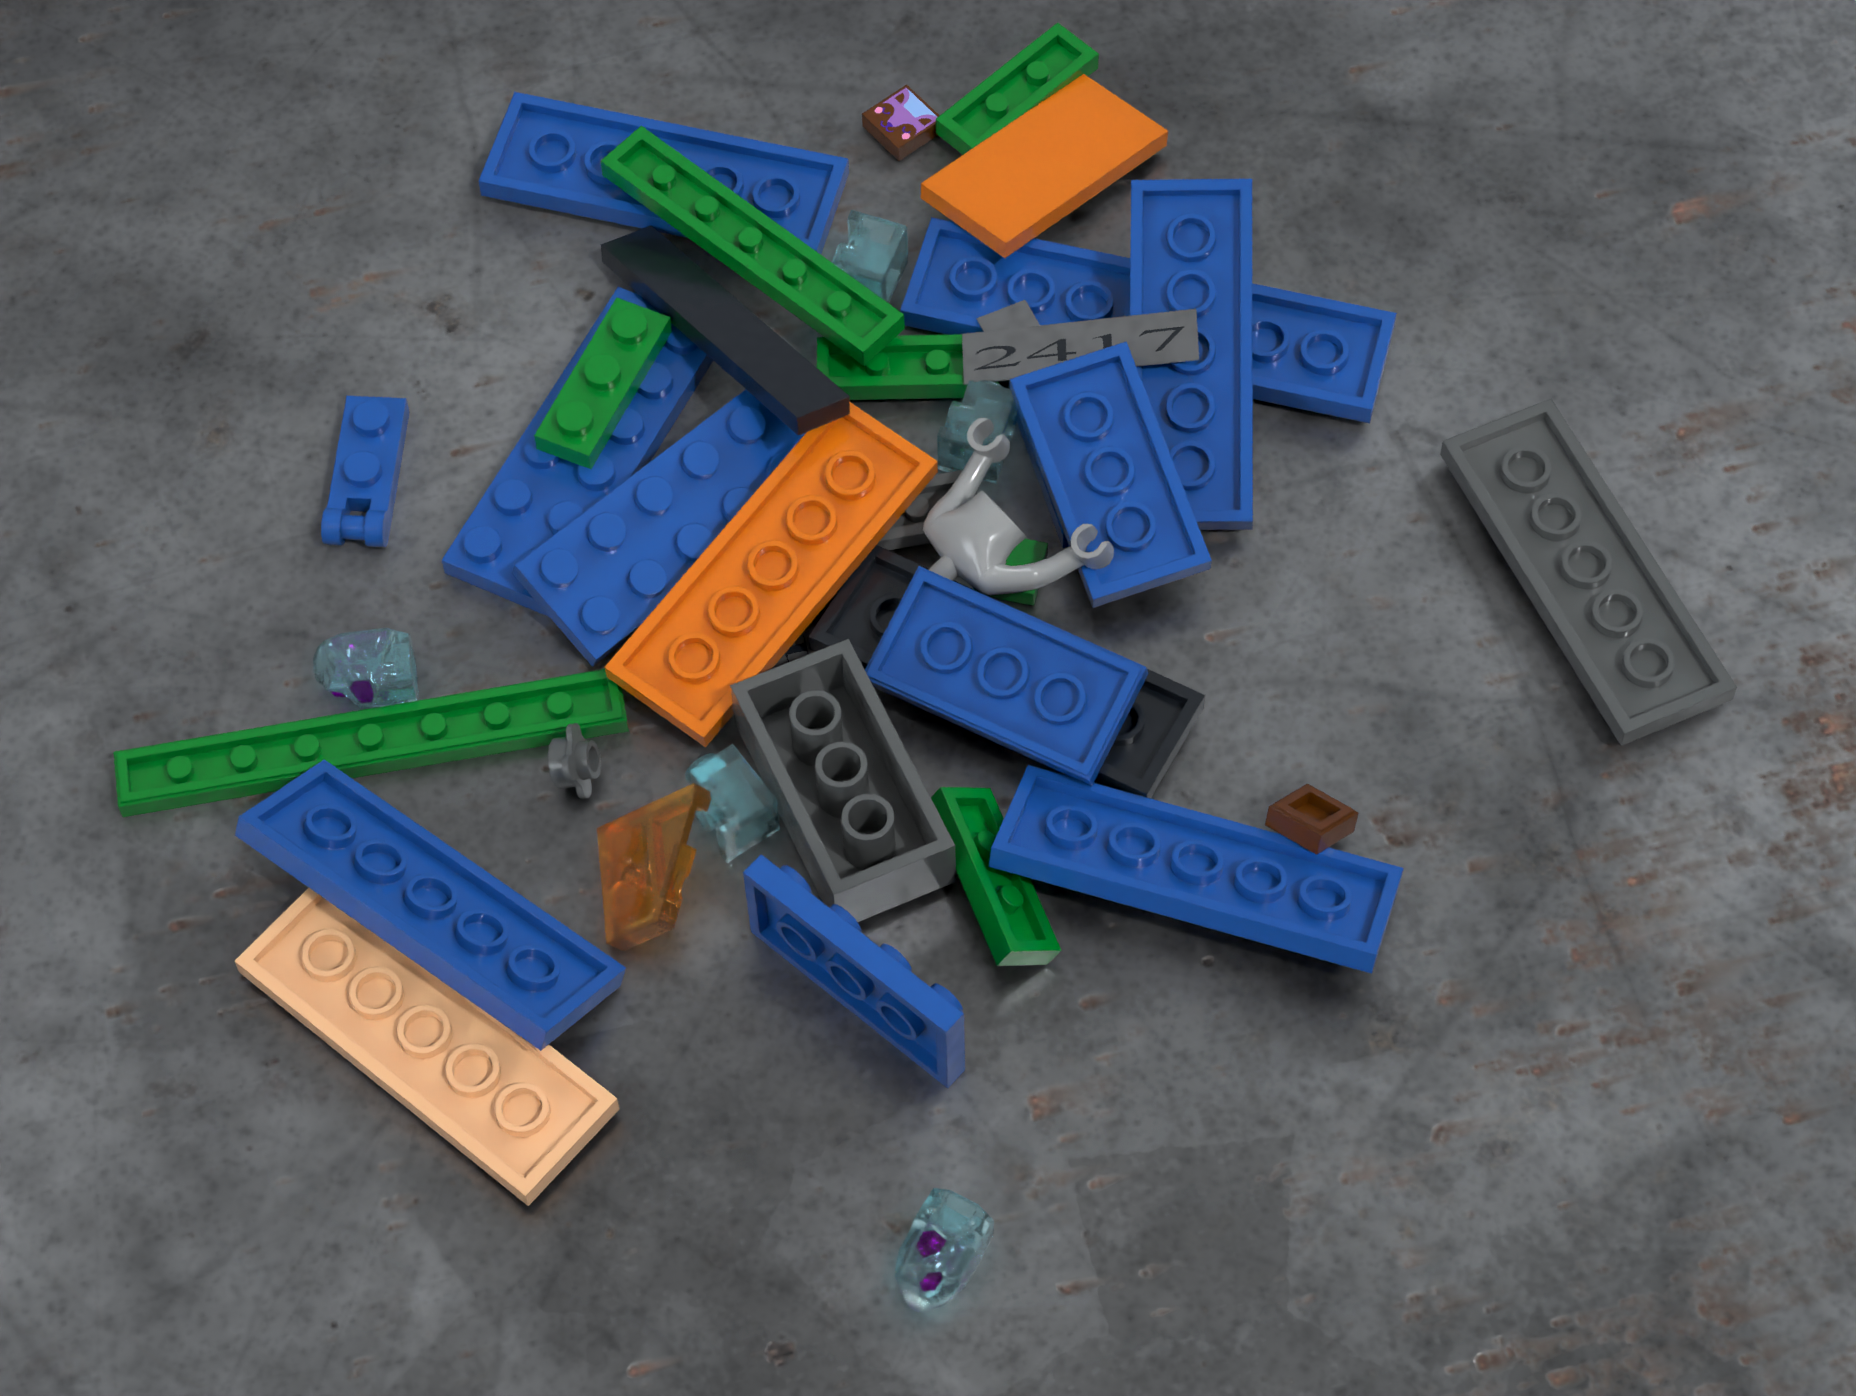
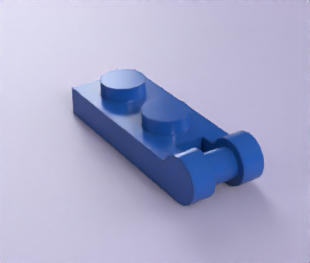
[321,396,410,547]

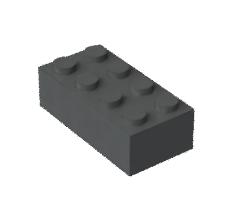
[730,639,956,922]

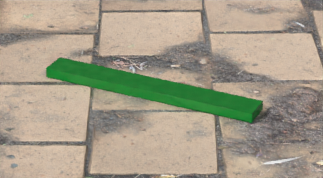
[113,669,629,817]

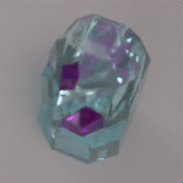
[313,628,419,708]
[895,1188,994,1312]

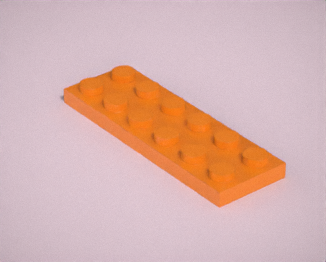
[604,402,938,747]

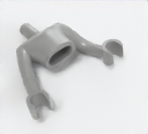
[923,418,1114,596]

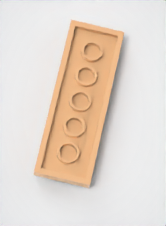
[235,888,620,1206]

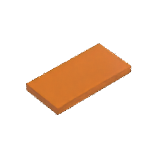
[920,74,1168,258]

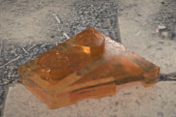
[597,783,711,951]

